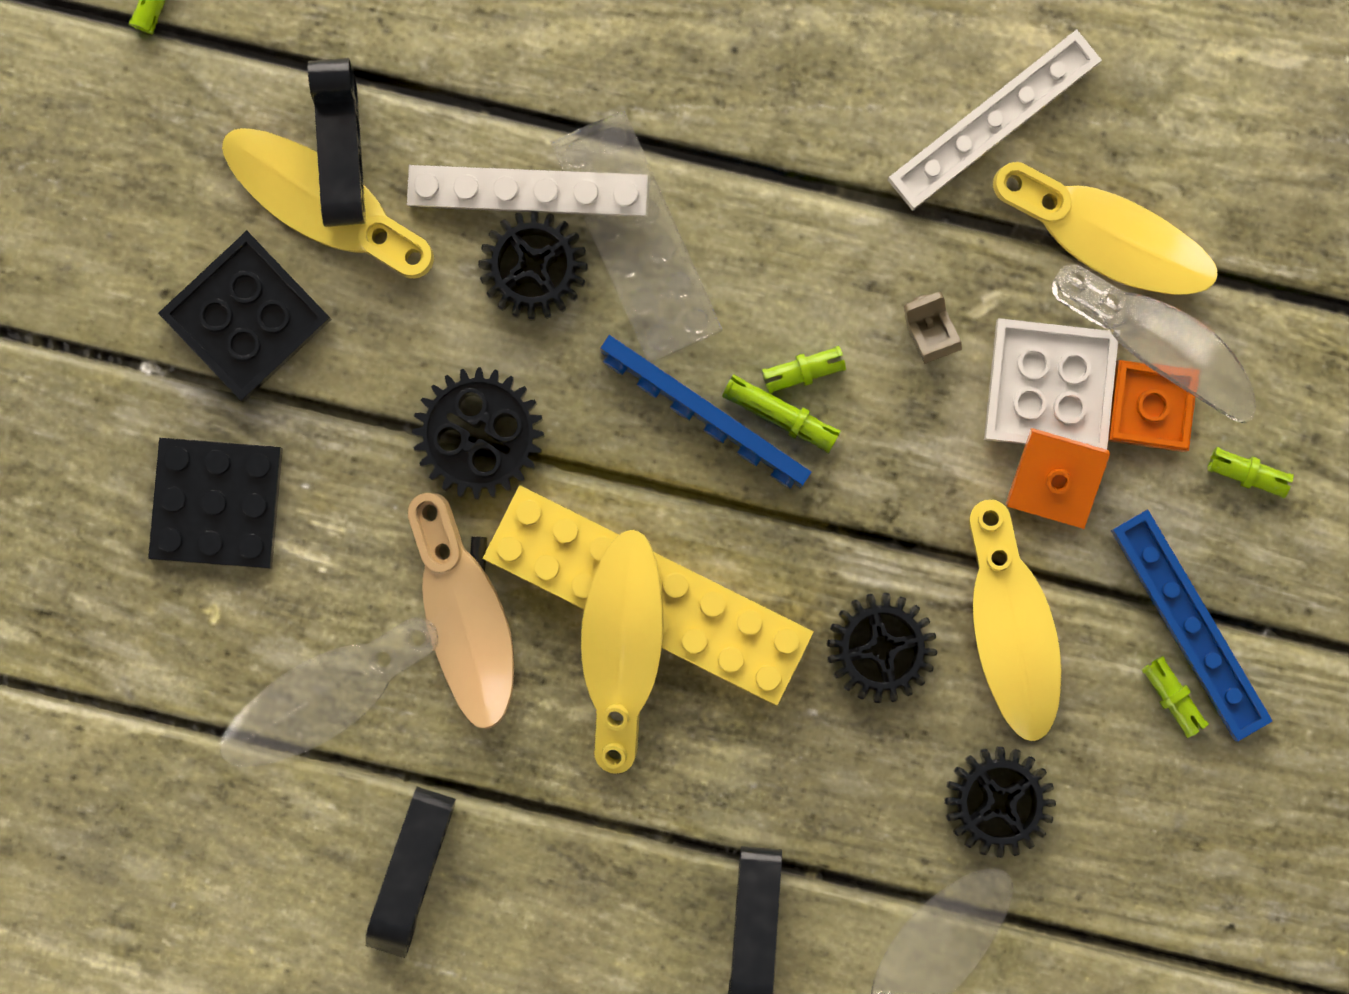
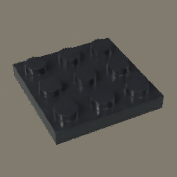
[158,230,332,402]
[148,438,283,569]

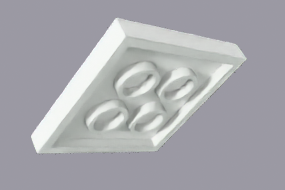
[984,318,1119,450]

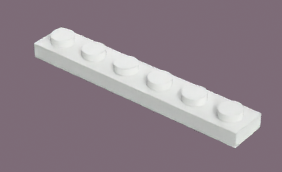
[888,29,1102,211]
[407,165,650,217]

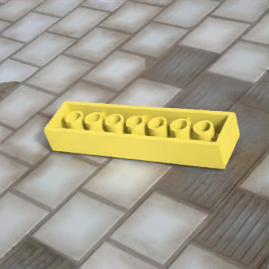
[483,485,814,706]

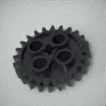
[412,367,545,500]

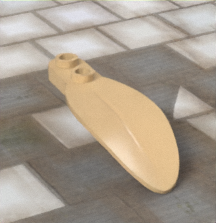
[408,493,514,729]

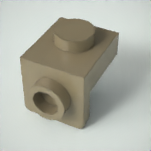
[904,292,962,364]

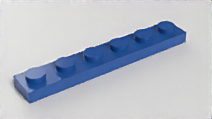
[600,335,812,489]
[1110,509,1273,742]

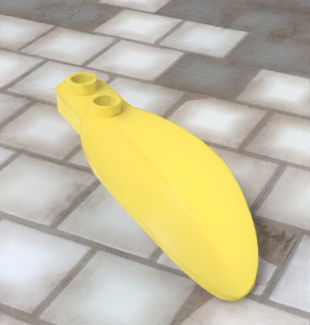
[222,128,434,278]
[993,162,1217,295]
[969,500,1061,741]
[581,530,663,774]

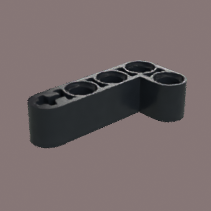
[308,58,366,227]
[365,787,456,958]
[728,846,782,994]

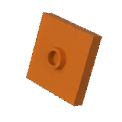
[1108,360,1198,452]
[1006,428,1110,529]

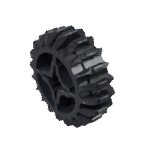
[478,211,588,321]
[826,593,937,703]
[944,746,1056,858]

